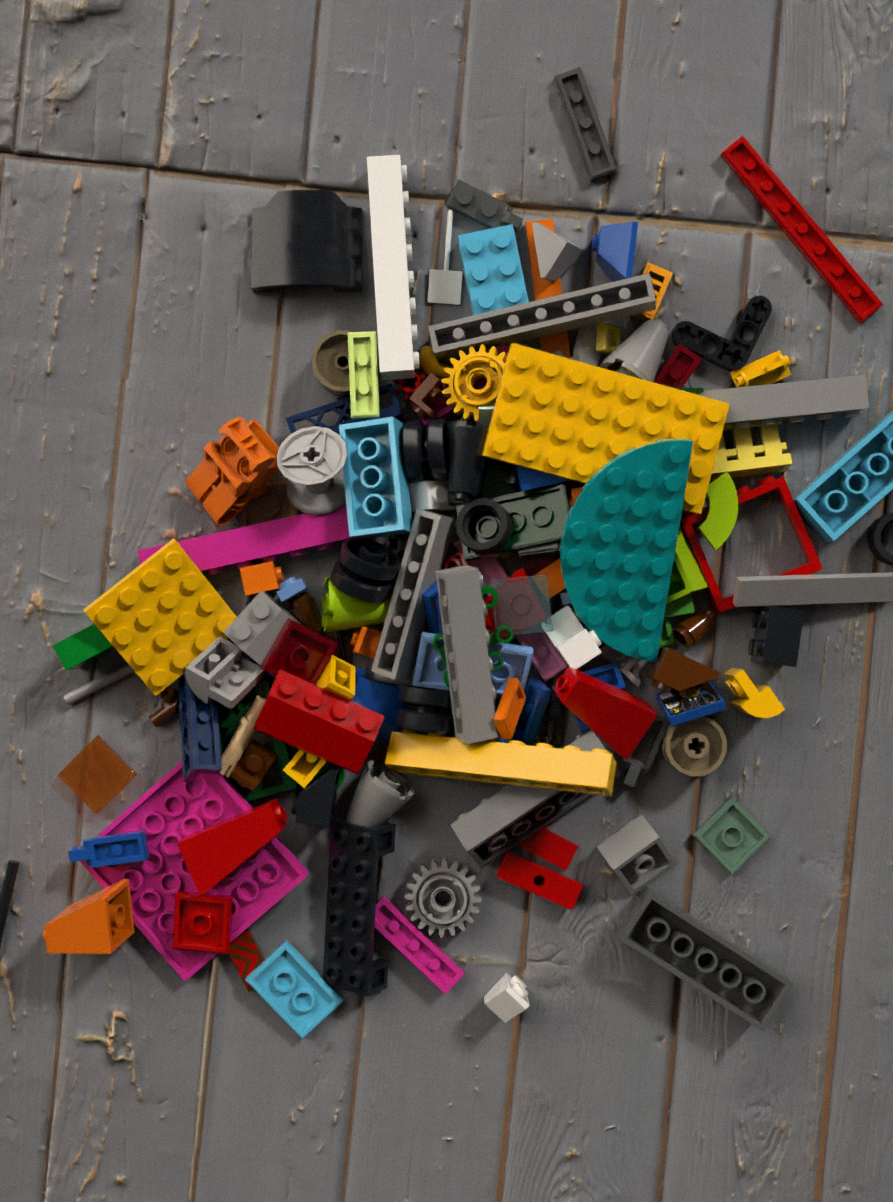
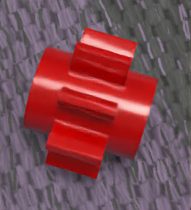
[393,369,426,402]

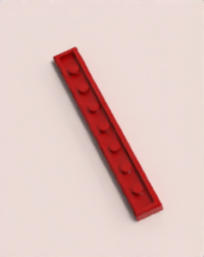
[720,135,883,324]

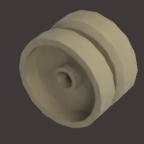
[311,330,353,396]
[660,717,727,776]

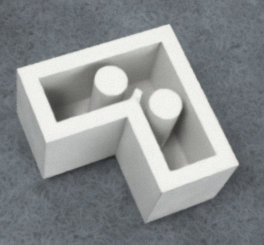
[539,605,602,669]

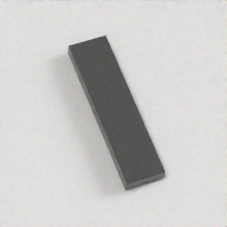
[554,67,617,182]

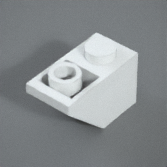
[409,481,468,513]
[484,973,530,1023]

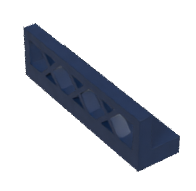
[286,383,404,435]
[177,664,222,782]

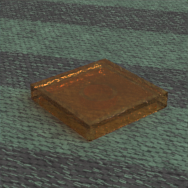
[58,735,137,814]

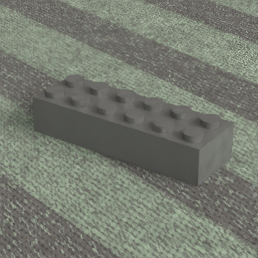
[451,730,621,868]
[616,886,794,1031]

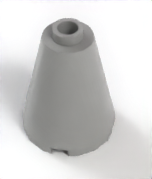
[600,319,669,382]
[344,760,415,827]

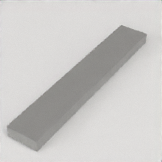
[733,572,893,607]

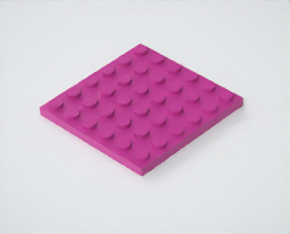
[80,761,310,981]

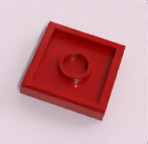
[172,891,233,954]

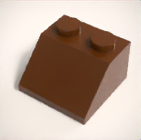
[646,647,720,693]

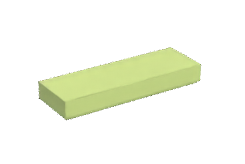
[347,331,380,419]

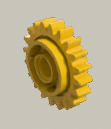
[441,344,507,423]

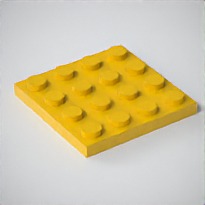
[83,538,237,696]

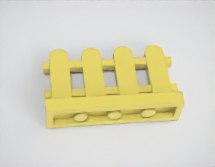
[710,419,792,481]

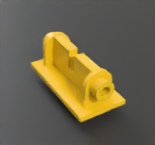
[730,350,791,388]

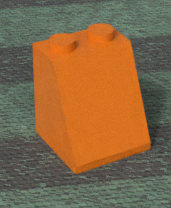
[43,879,135,954]

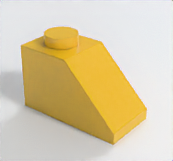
[315,655,356,700]
[283,750,327,788]

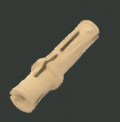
[220,695,266,777]

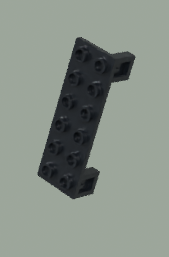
[323,820,396,997]

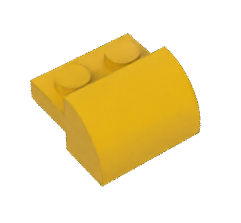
[723,668,785,718]

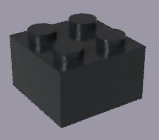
[748,606,804,667]

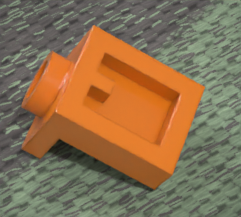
[350,626,382,659]

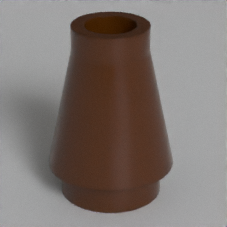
[288,592,324,632]
[674,608,716,647]

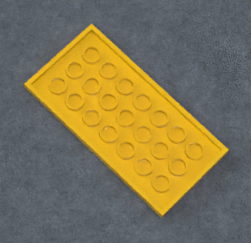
[482,343,730,514]

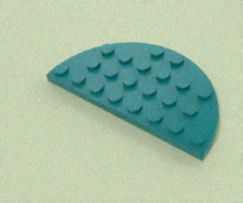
[560,439,693,662]

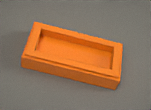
[493,678,526,739]

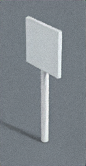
[427,210,463,305]

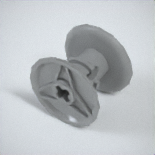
[277,426,347,515]

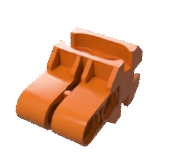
[185,417,283,526]

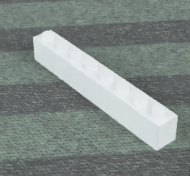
[367,155,420,380]

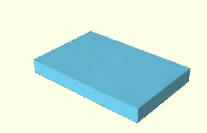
[245,939,343,1039]

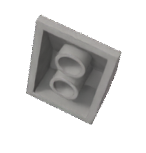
[223,591,301,677]

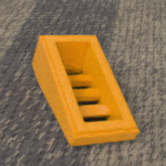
[630,262,673,322]

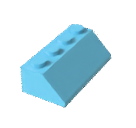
[339,417,413,537]

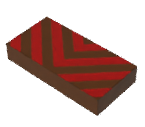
[229,928,265,992]

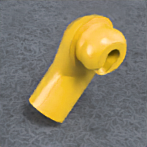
[419,346,453,378]

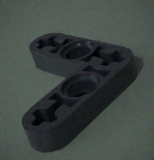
[671,296,772,372]

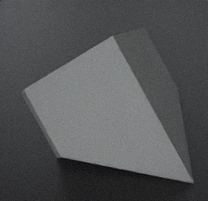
[532,222,586,282]

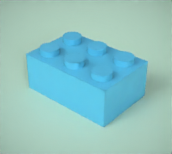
[458,224,529,316]

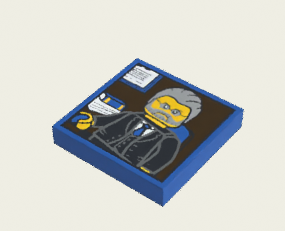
[655,681,726,726]

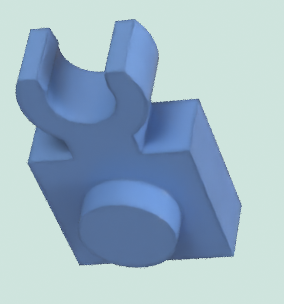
[276,577,309,602]

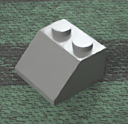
[597,815,676,896]

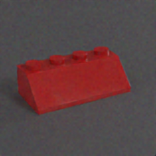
[253,670,385,774]

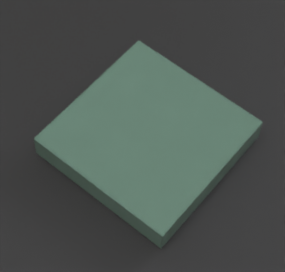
[692,796,772,875]

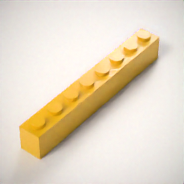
[385,729,616,796]

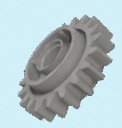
[404,858,482,937]

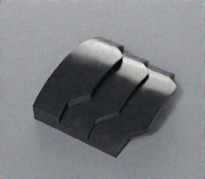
[251,190,363,292]

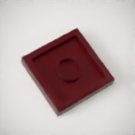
[260,618,338,685]

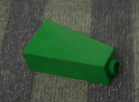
[53,624,115,671]

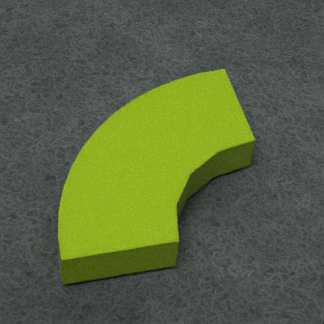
[698,471,738,551]

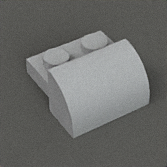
[185,636,265,709]

